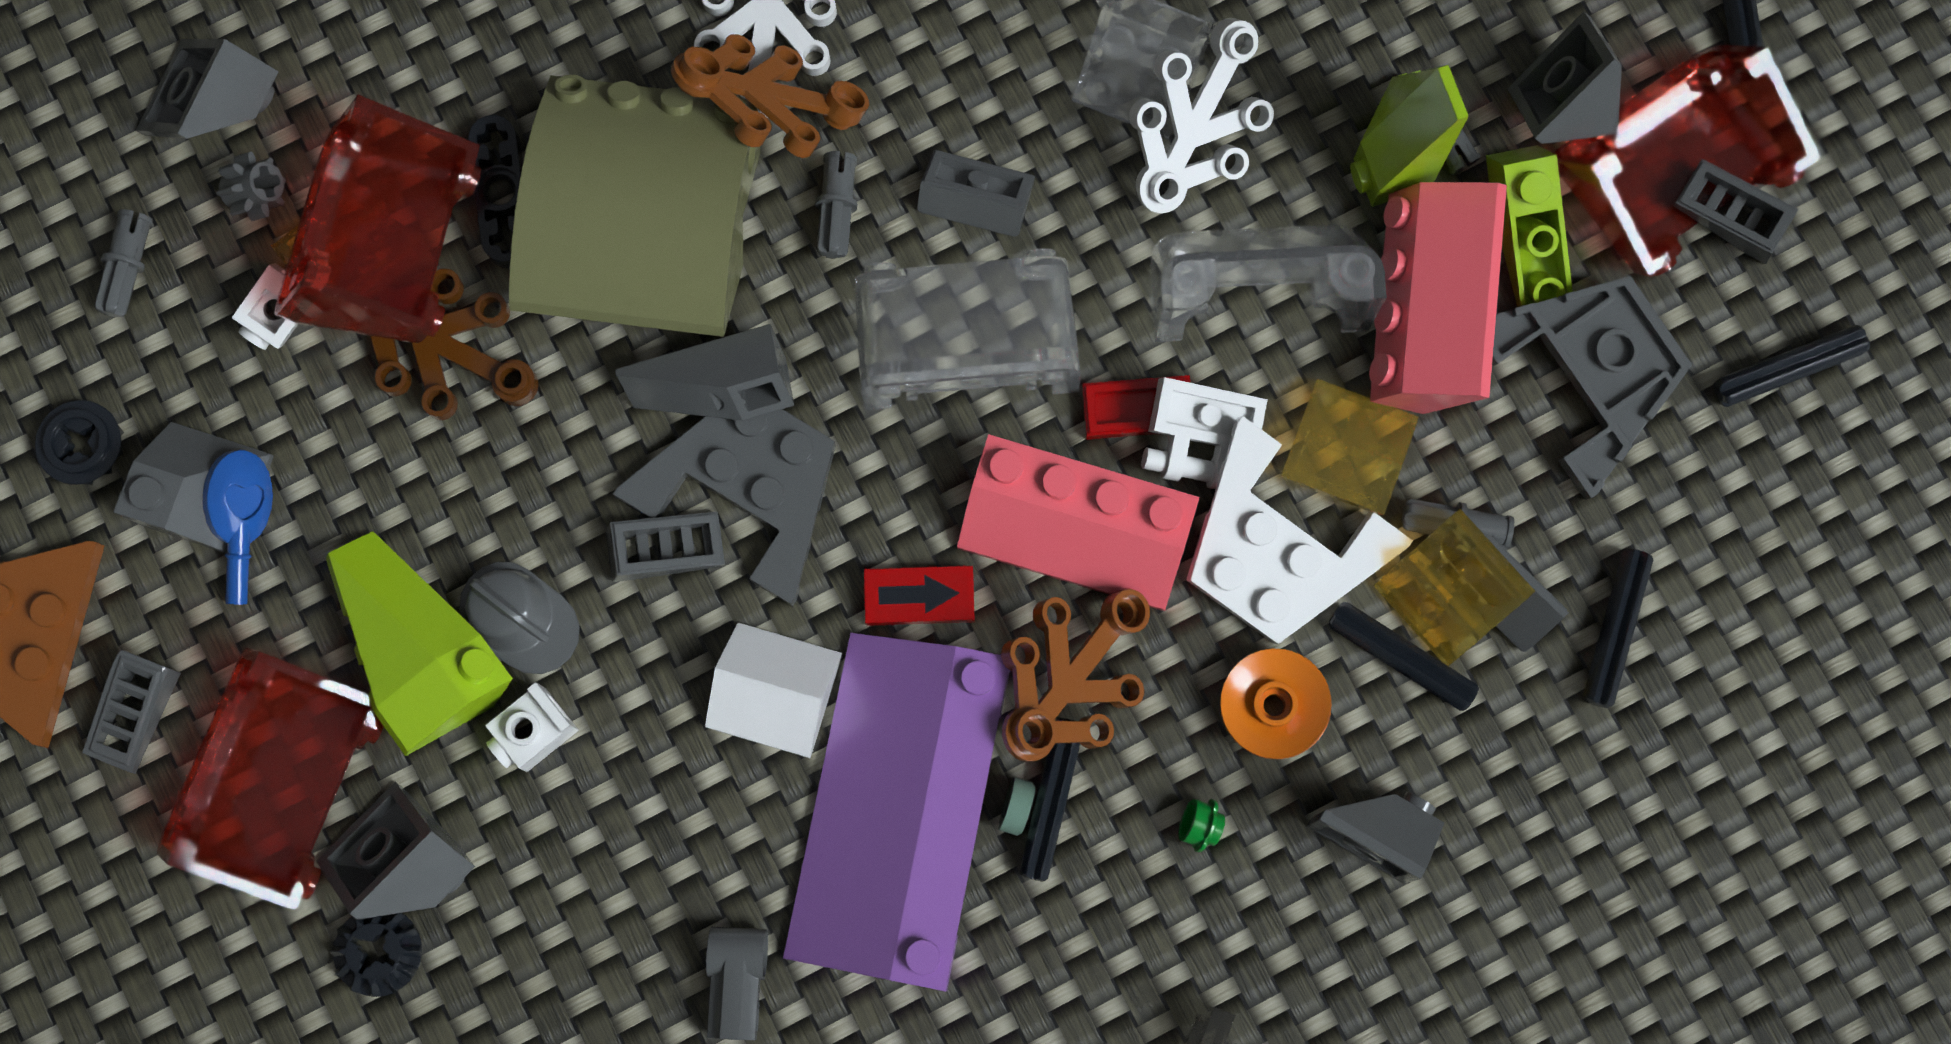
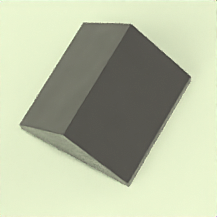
[1507,11,1622,144]

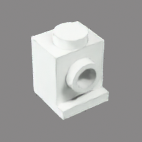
[232,263,320,350]
[485,682,579,772]

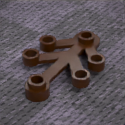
[347,268,538,420]

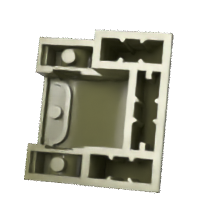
[509,75,761,337]

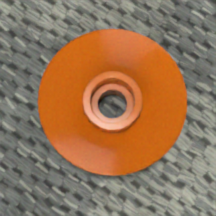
[1220,648,1332,759]

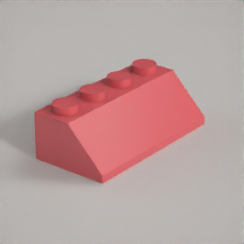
[1369,182,1507,414]
[957,434,1200,611]

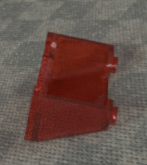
[1554,45,1821,277]
[275,94,481,344]
[157,648,384,910]

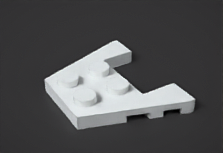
[1186,416,1413,644]

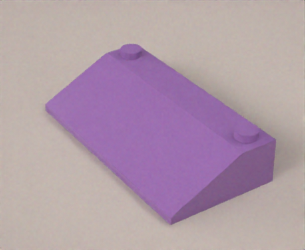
[783,633,1010,992]

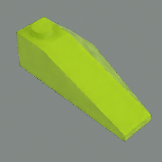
[1350,65,1469,207]
[326,531,513,756]

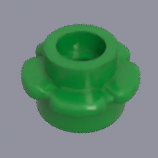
[1178,799,1225,852]

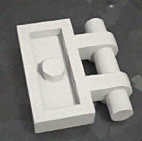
[1141,377,1268,489]

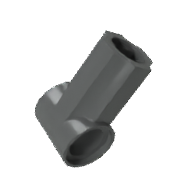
[706,926,768,1040]

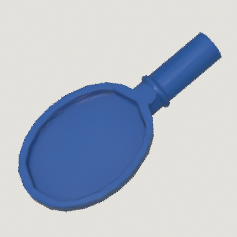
[203,450,273,605]

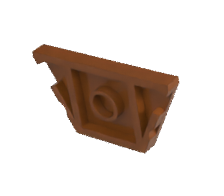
[0,541,105,748]

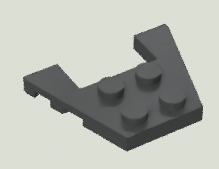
[1492,276,1692,500]
[613,409,836,607]

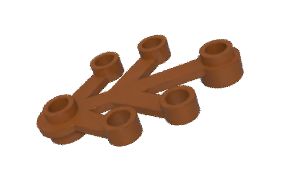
[671,34,869,158]
[1001,589,1150,762]

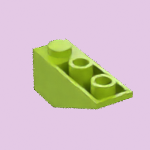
[1486,145,1573,307]

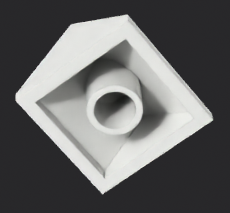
[705,623,842,758]

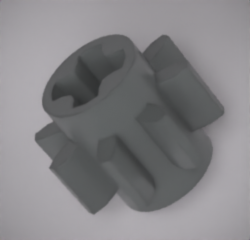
[217,151,286,221]

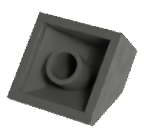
[136,39,278,139]
[113,422,274,553]
[316,781,475,920]
[1307,792,1444,884]

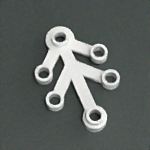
[694,0,837,118]
[1129,18,1274,213]

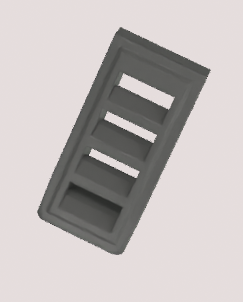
[1674,159,1799,264]
[606,512,725,582]
[82,649,181,774]

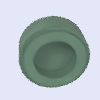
[998,777,1035,836]

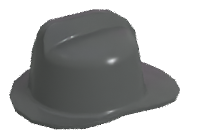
[459,562,580,674]

